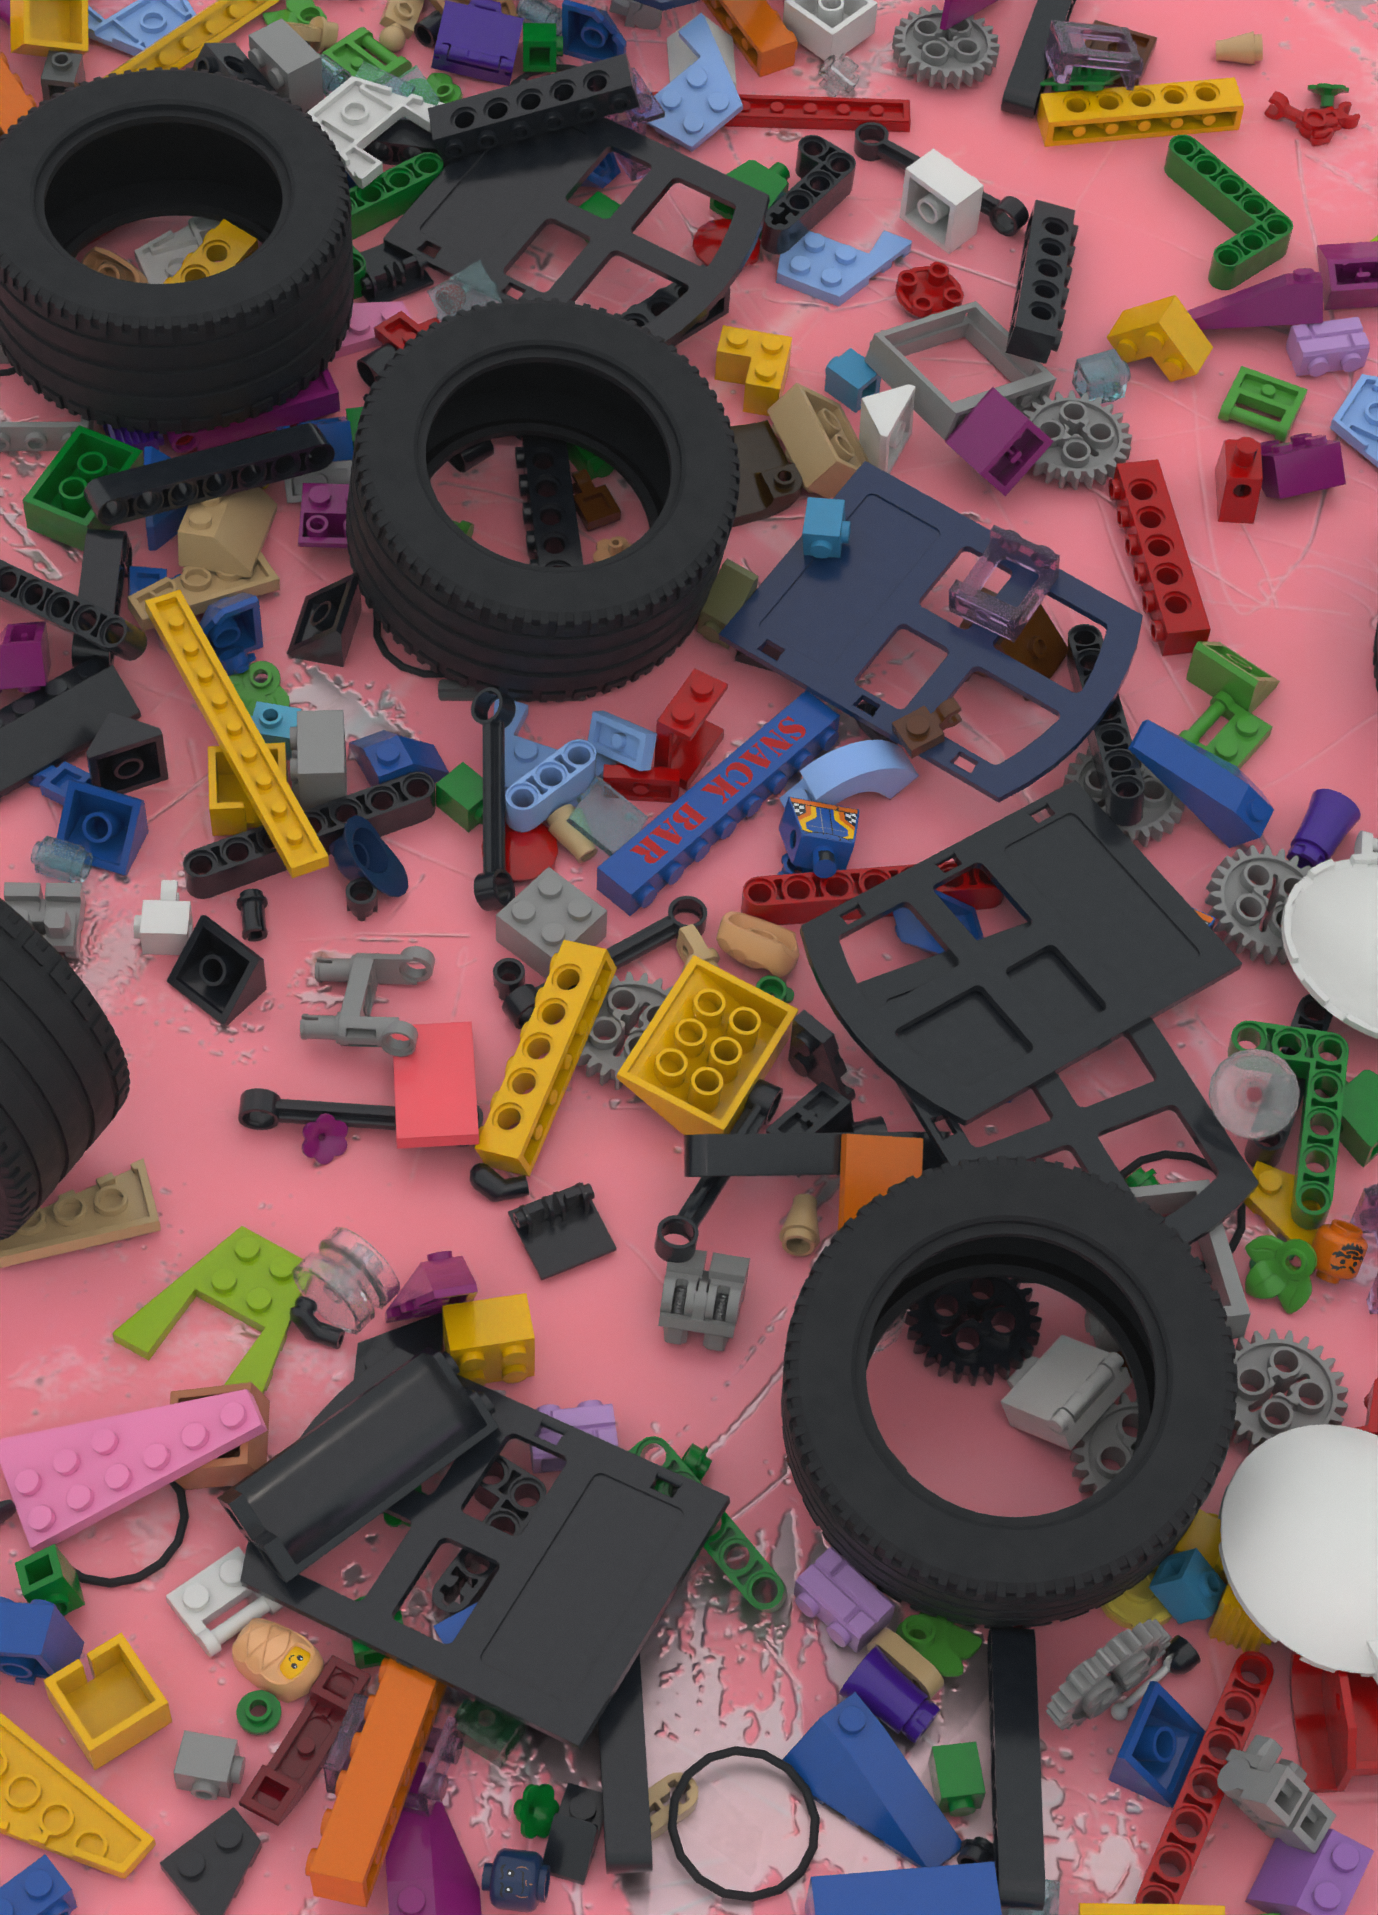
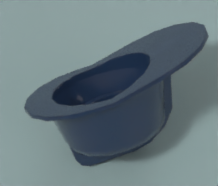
[329,815,408,897]

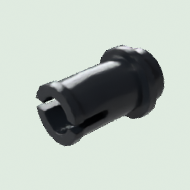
[236,889,268,942]

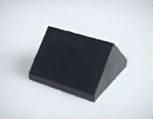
[287,573,362,667]
[86,711,169,794]
[167,915,267,1026]

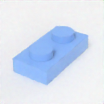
[588,711,657,771]

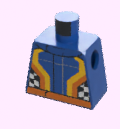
[779,797,859,878]

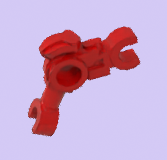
[1264,91,1361,146]

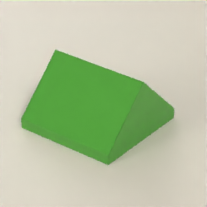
[1186,641,1280,713]

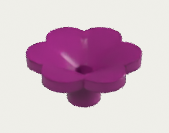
[301,1113,348,1165]

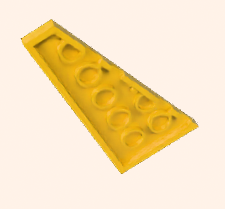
[0,1712,156,1879]

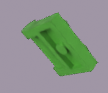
[322,27,412,86]
[1218,366,1308,443]
[1178,691,1272,769]

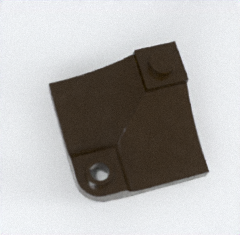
[730,420,802,527]

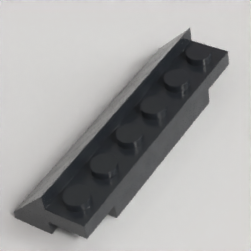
[0,655,141,798]

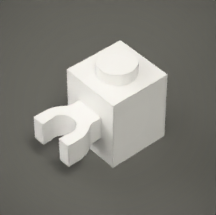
[133,880,193,955]

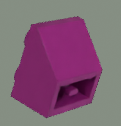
[1317,241,1378,310]
[945,386,1054,496]
[1261,433,1346,499]
[298,483,350,548]
[0,621,51,693]

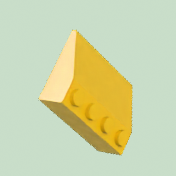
[616,955,799,1135]

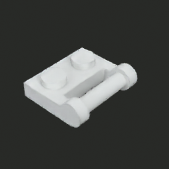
[166,1546,284,1658]

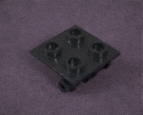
[360,243,434,302]
[508,1182,617,1280]

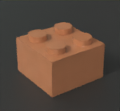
[170,1382,270,1490]

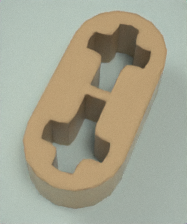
[867,1628,944,1700]
[648,1772,698,1841]

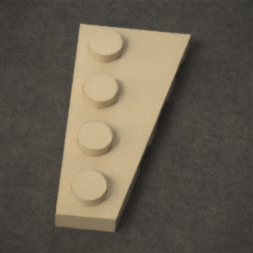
[127,551,280,631]
[0,1158,161,1268]

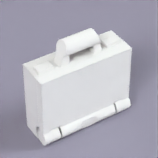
[1000,1335,1132,1450]

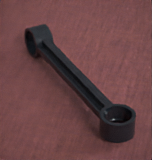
[854,122,1029,236]
[471,687,516,911]
[502,896,707,1029]
[654,1079,783,1263]
[238,1088,483,1146]

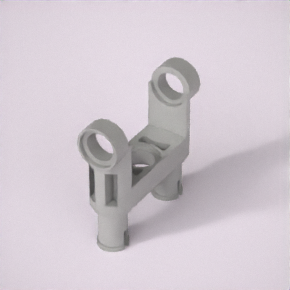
[300,946,435,1057]

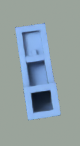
[779,740,919,808]

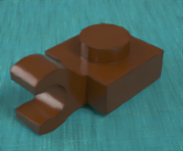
[571,469,621,531]
[892,697,962,759]

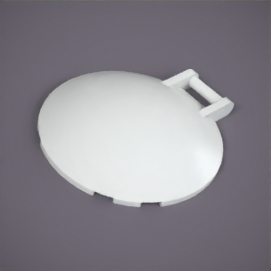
[1281,830,1378,1039]
[1218,1424,1378,1685]

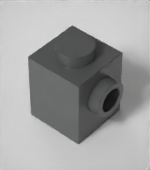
[41,50,86,100]

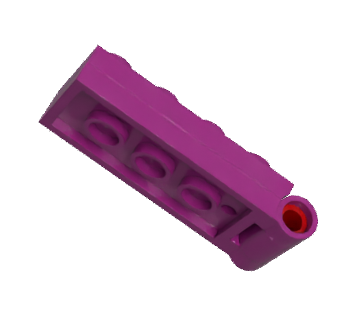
[166,368,340,453]

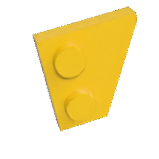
[1244,1161,1321,1259]

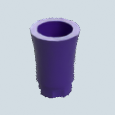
[1286,789,1361,869]
[839,1645,941,1743]

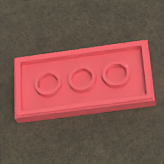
[392,1021,479,1149]

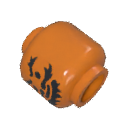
[1311,1219,1368,1284]

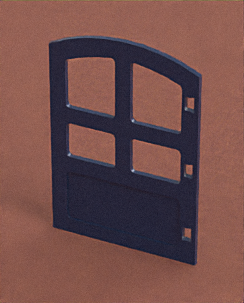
[719,461,1143,803]

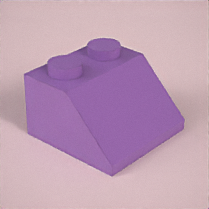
[1245,1829,1374,1915]

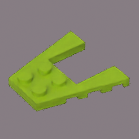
[113,1226,312,1394]

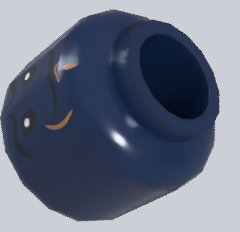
[481,1848,551,1912]

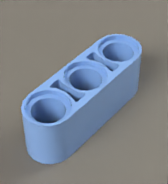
[505,739,597,832]

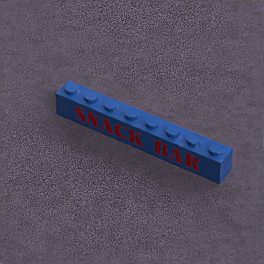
[597,690,840,916]

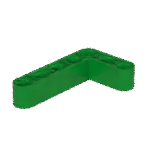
[1164,135,1293,290]
[349,152,444,299]
[1228,1021,1349,1230]
[629,1436,787,1613]

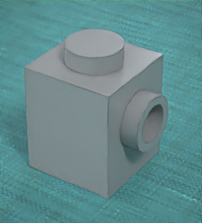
[174,1730,246,1800]

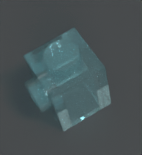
[1072,349,1131,404]

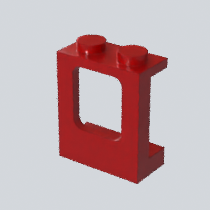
[654,668,728,791]

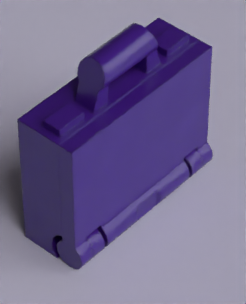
[431,0,524,86]

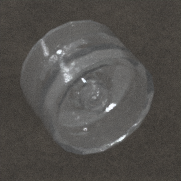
[1208,1048,1300,1141]
[292,1227,400,1335]

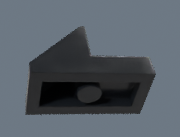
[543,1783,604,1885]

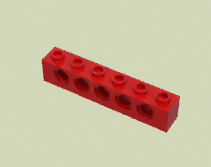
[1108,459,1211,656]

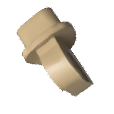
[285,16,339,52]
[676,924,720,972]

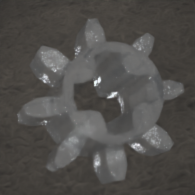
[818,53,860,97]

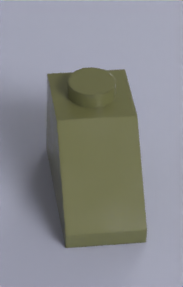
[697,558,759,649]

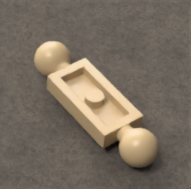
[379,0,425,53]

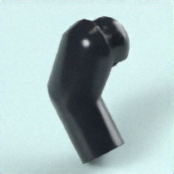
[470,1163,529,1202]
[290,1296,345,1349]

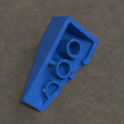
[1128,720,1274,848]
[782,1692,962,1868]

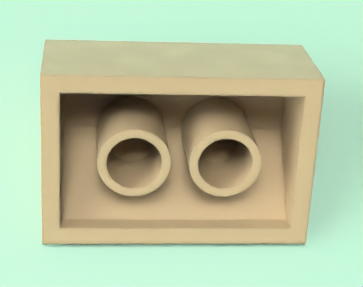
[767,383,871,499]
[177,487,277,578]

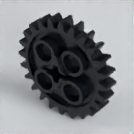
[905,1277,1042,1386]

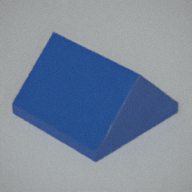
[53,779,149,875]
[1108,1681,1206,1808]

